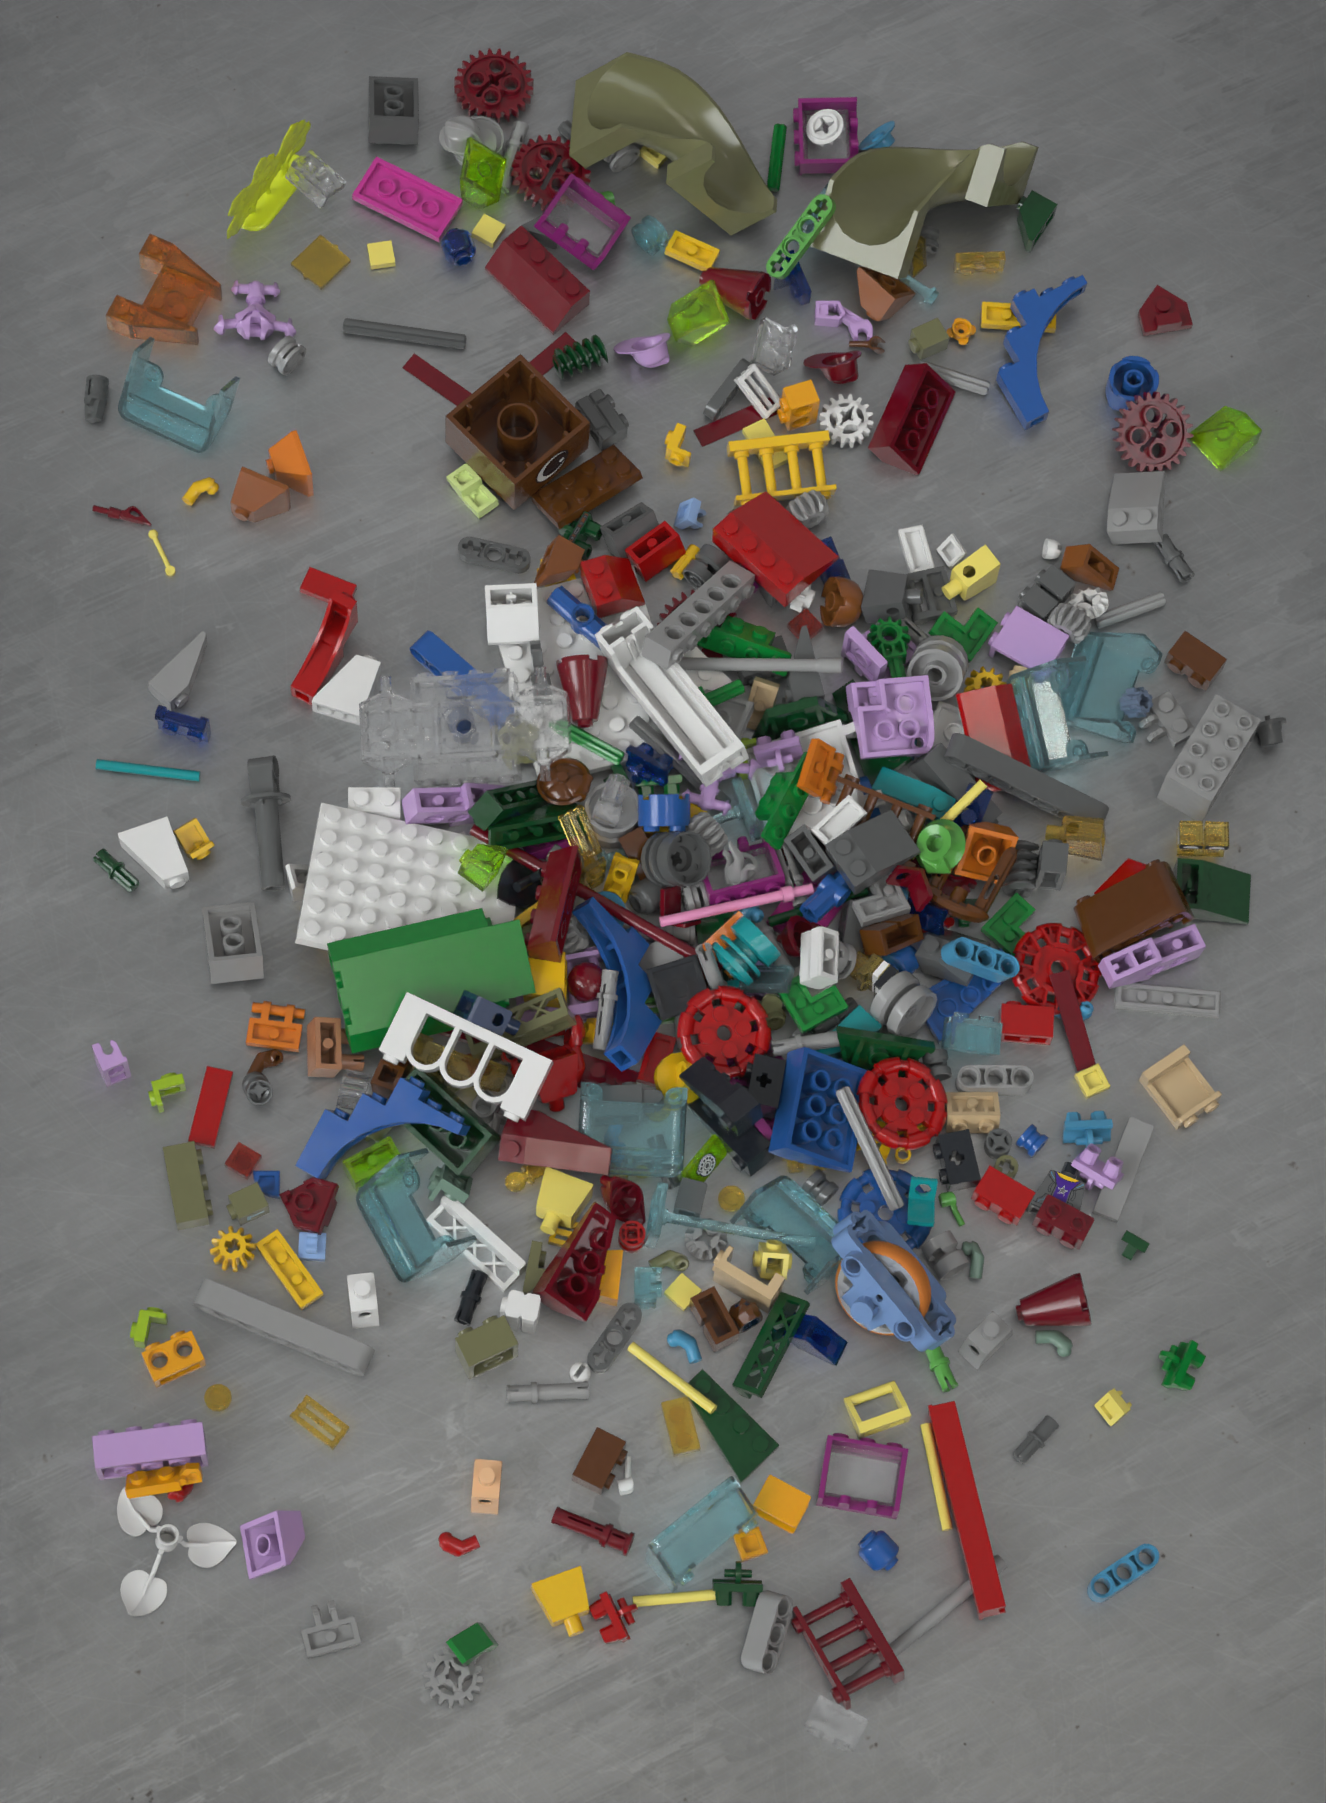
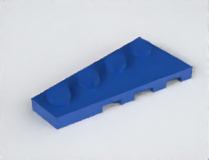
[925,948,1006,1044]

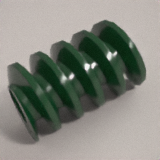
[553,334,608,380]

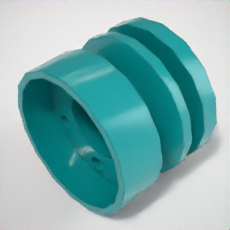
[711,915,781,986]

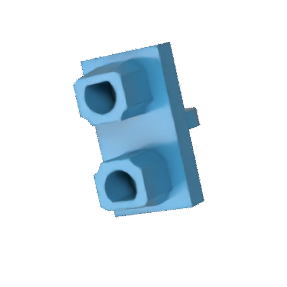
[1062,1111,1113,1148]

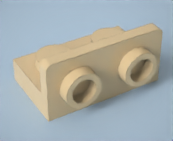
[945,1092,1001,1134]

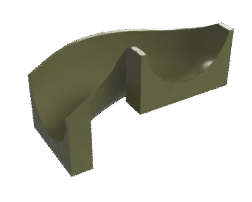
[569,52,777,235]
[810,142,1039,279]

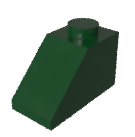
[1016,190,1058,253]

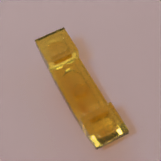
[413,1033,508,1092]

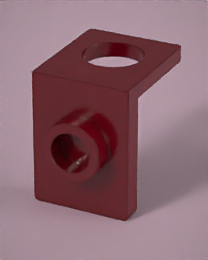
[885,865,933,912]
[660,886,701,928]

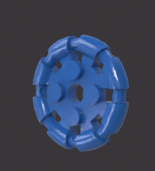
[837,1166,932,1249]

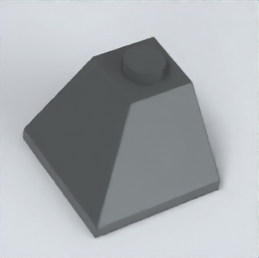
[915,928,991,986]

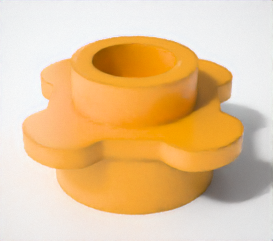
[947,318,976,345]

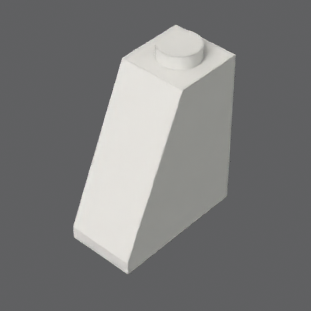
[312,654,381,726]
[117,816,190,889]

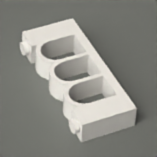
[379,992,553,1123]

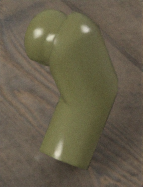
[648,1250,689,1273]

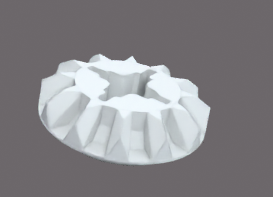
[806,109,845,147]
[1068,587,1109,619]

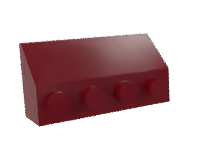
[485,225,590,335]
[868,363,956,475]
[525,845,583,963]

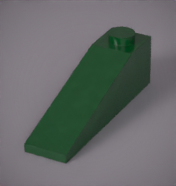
[468,780,549,831]
[488,803,586,853]

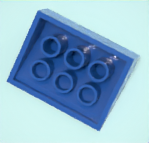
[768,1047,867,1173]

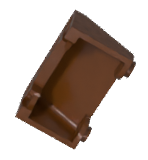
[1073,859,1195,963]

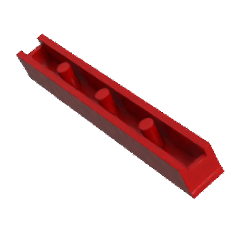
[928,1401,1006,1620]

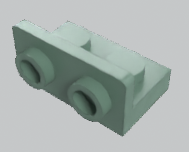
[427,1164,473,1204]

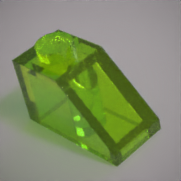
[458,844,508,892]

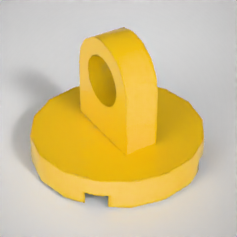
[654,1052,699,1106]

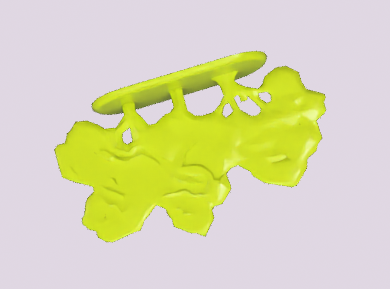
[227,119,311,239]

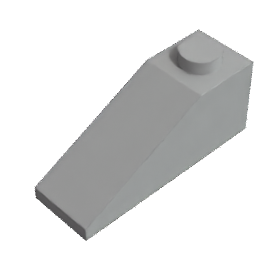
[148,631,208,712]

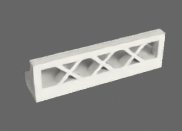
[426,1195,527,1292]

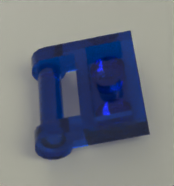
[155,705,211,743]

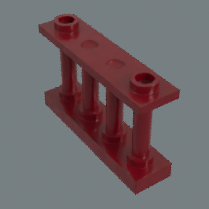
[790,1578,904,1710]

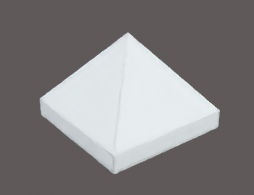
[936,533,967,569]

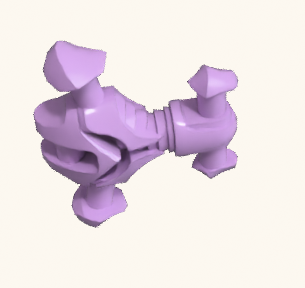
[214,280,296,341]
[678,754,760,816]

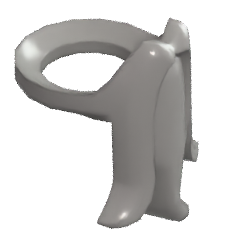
[723,841,758,885]

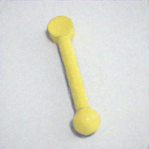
[148,529,176,577]

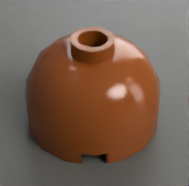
[820,576,863,628]

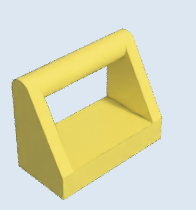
[843,1381,912,1439]

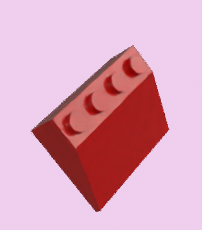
[712,491,839,607]

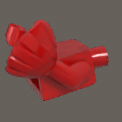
[501,1014,586,1112]

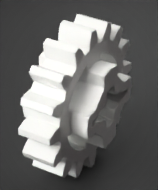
[819,394,874,448]

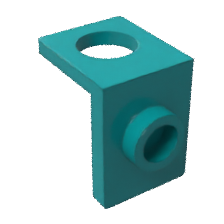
[907,1176,938,1227]

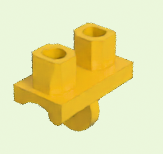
[603,852,640,903]

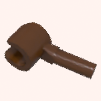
[849,336,886,354]

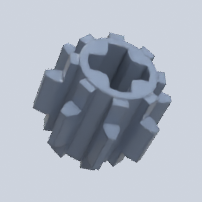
[1119,687,1153,718]

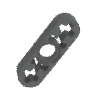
[703,358,752,421]
[458,537,531,574]
[587,1303,642,1373]

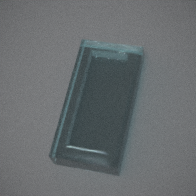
[738,965,795,993]

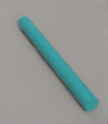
[96,759,201,782]

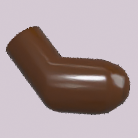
[247,1049,284,1074]

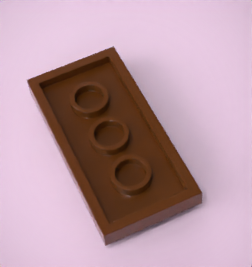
[531,444,643,530]

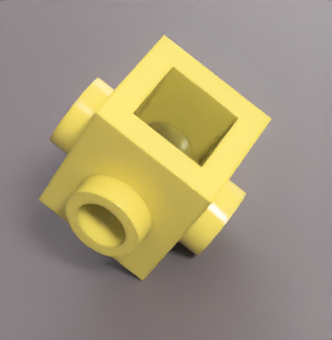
[752,1239,792,1280]

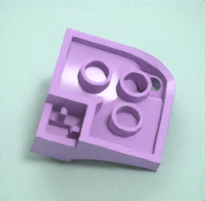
[846,675,934,759]

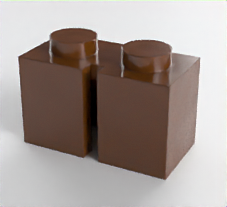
[1164,631,1227,691]
[859,914,924,956]
[689,1286,740,1353]
[572,1427,628,1495]

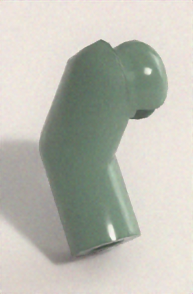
[961,1241,984,1279]
[1035,1330,1073,1357]

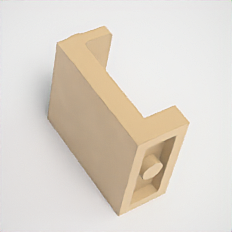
[1139,1044,1222,1130]
[712,1245,785,1314]

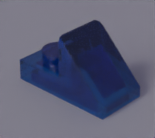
[773,250,812,306]

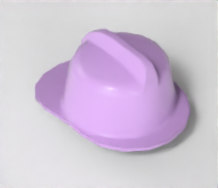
[613,333,671,368]

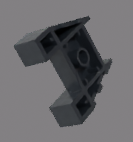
[679,1056,775,1177]

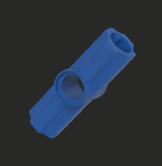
[546,586,607,650]
[800,871,851,923]

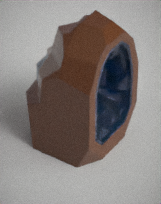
[729,1298,763,1333]

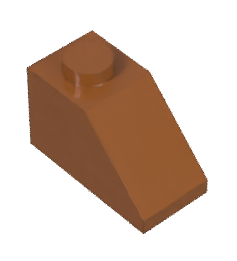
[534,535,585,587]
[1060,544,1119,591]

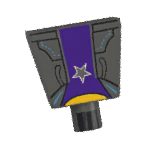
[1026,1162,1085,1215]

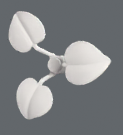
[117,1487,237,1617]

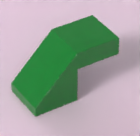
[446,1622,498,1665]

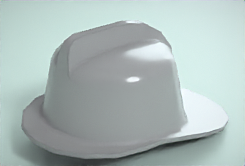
[439,115,497,160]

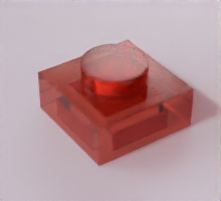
[787,608,823,640]
[224,1142,262,1180]

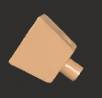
[471,1459,502,1515]

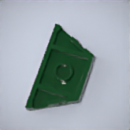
[752,696,850,741]
[836,1026,936,1082]

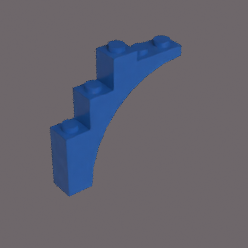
[996,275,1087,430]
[572,897,662,1072]
[295,1076,471,1179]

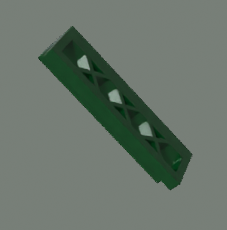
[732,1292,810,1399]

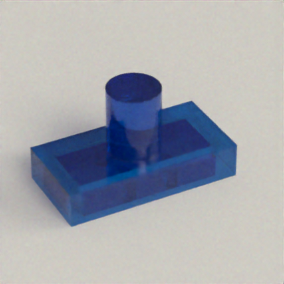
[954,782,994,827]

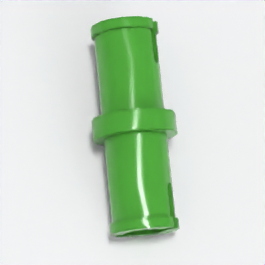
[925,1346,958,1392]

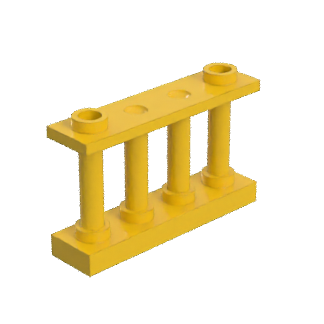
[726,430,837,506]

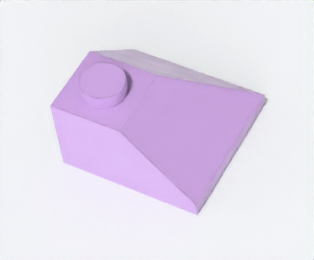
[240,1510,305,1579]

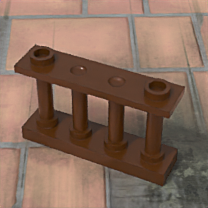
[835,774,936,867]

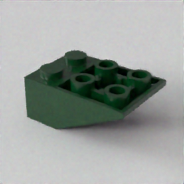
[1173,858,1251,924]

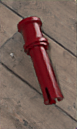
[551,1506,635,1556]

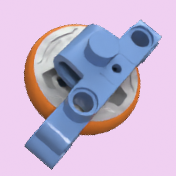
[831,1210,956,1352]

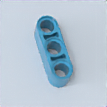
[941,937,1020,983]
[1087,1544,1159,1603]

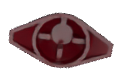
[600,1175,646,1225]

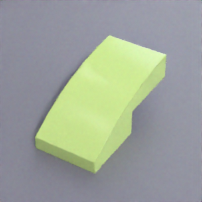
[446,463,499,519]

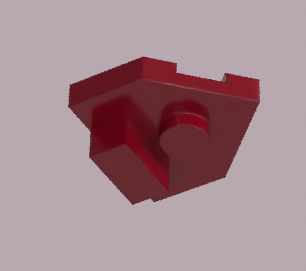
[1138,285,1193,336]
[279,1177,339,1235]

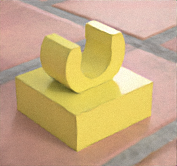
[1094,1388,1132,1427]

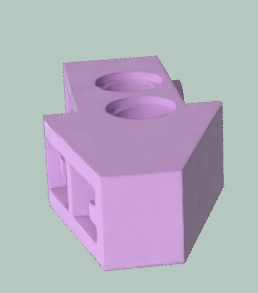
[401,783,506,827]
[1098,924,1206,989]

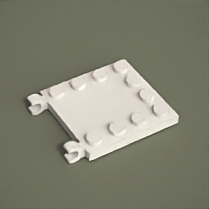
[746,719,886,837]

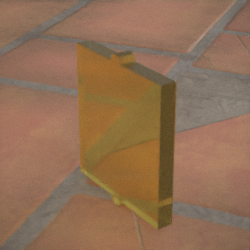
[291,234,351,290]

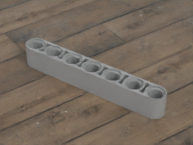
[193,1279,375,1376]

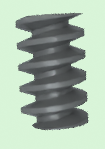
[1002,840,1039,898]

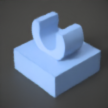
[674,497,706,530]
[298,1232,327,1262]

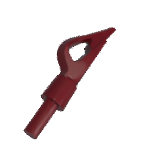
[92,505,152,527]

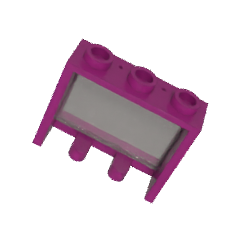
[793,97,859,176]
[534,173,631,271]
[703,829,785,906]
[816,1433,909,1520]

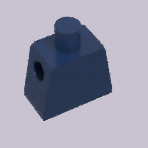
[453,990,520,1036]

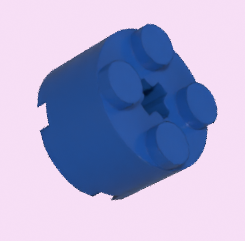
[1105,356,1159,411]
[638,794,690,832]

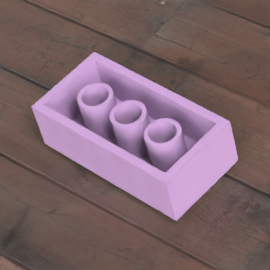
[92,1419,209,1480]

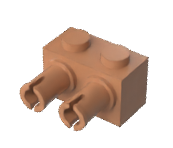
[307,1017,365,1078]

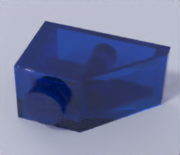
[782,1312,848,1366]

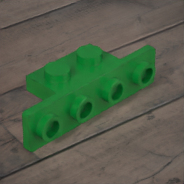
[697,616,792,676]
[754,752,809,850]

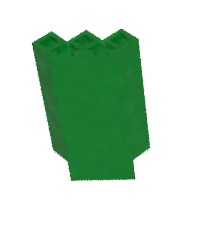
[327,908,536,1053]

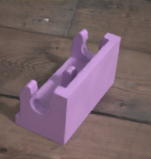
[91,1040,131,1087]

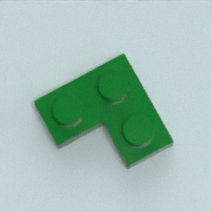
[928,607,998,663]
[981,892,1036,959]
[777,975,848,1034]

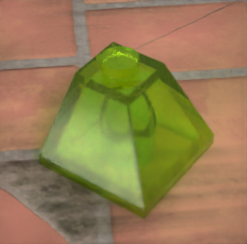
[459,136,507,210]
[667,279,730,347]
[1189,406,1262,472]

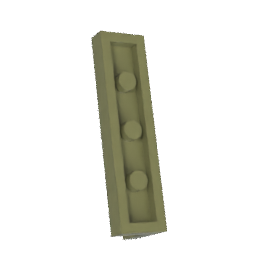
[465,988,577,1063]

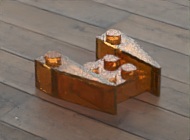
[106,234,222,345]

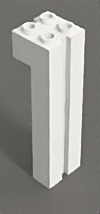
[595,606,749,787]

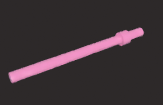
[659,883,814,927]

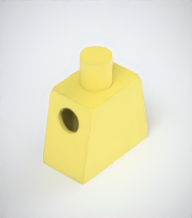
[942,544,1001,601]
[536,1167,594,1235]

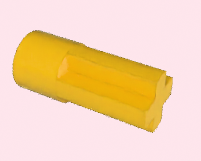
[670,544,700,580]

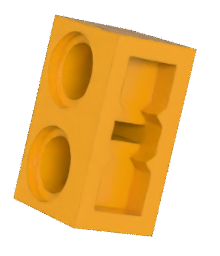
[777,379,820,431]
[141,1330,206,1388]

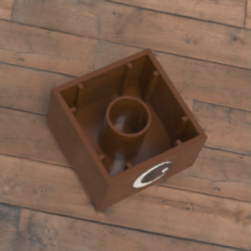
[445,354,590,510]

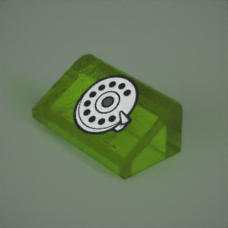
[680,1134,727,1182]

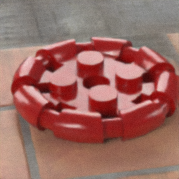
[1012,923,1102,1016]
[677,985,771,1081]
[857,1057,948,1151]

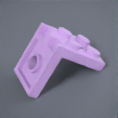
[841,621,917,681]

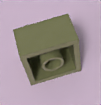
[455,1315,518,1380]

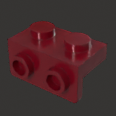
[1032,1195,1094,1249]

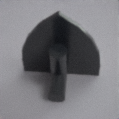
[497,860,544,908]

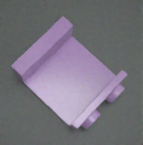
[988,606,1070,685]

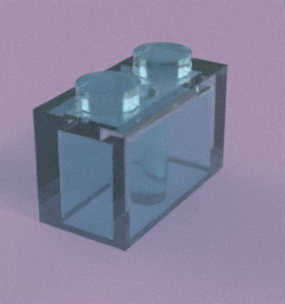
[941,1012,1003,1056]

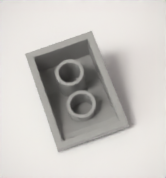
[1107,471,1165,545]
[202,902,264,984]

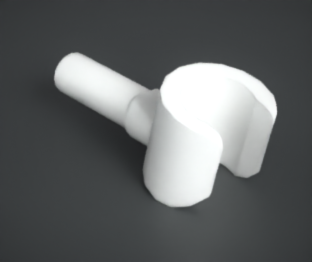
[617,1456,634,1496]

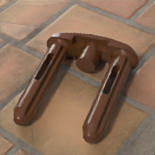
[928,825,1017,923]

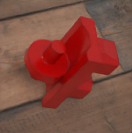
[589,1591,638,1644]

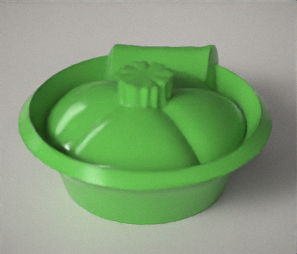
[915,819,966,874]

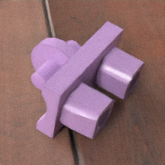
[753,730,803,772]
[1071,1143,1124,1191]

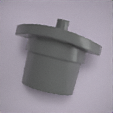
[1257,715,1286,746]

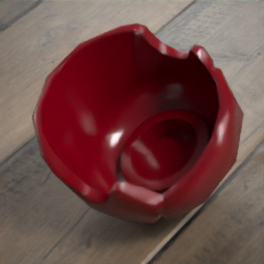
[567,962,603,1002]

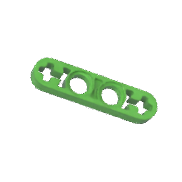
[766,194,836,279]

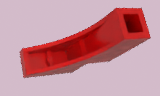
[291,590,358,706]

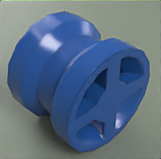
[1016,1124,1049,1158]

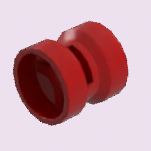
[618,1220,646,1253]

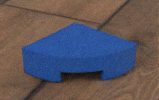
[253,1171,280,1199]

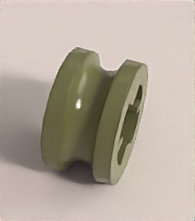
[994,1155,1019,1179]

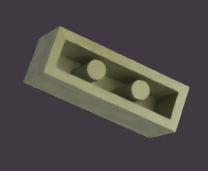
[162,1141,213,1231]

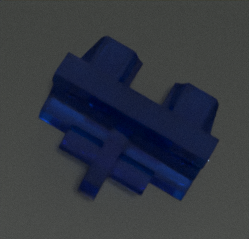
[626,742,673,787]
[907,897,948,936]

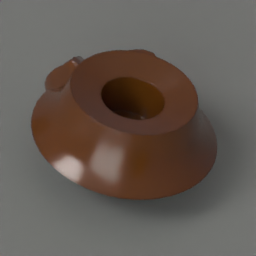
[537,758,594,805]

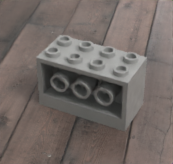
[1157,694,1261,824]

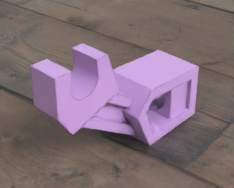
[815,301,873,341]

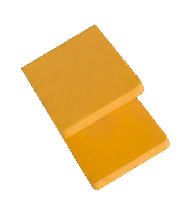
[751,1474,811,1534]

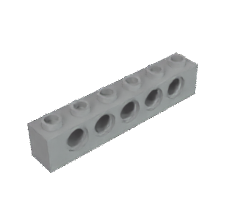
[641,561,755,670]

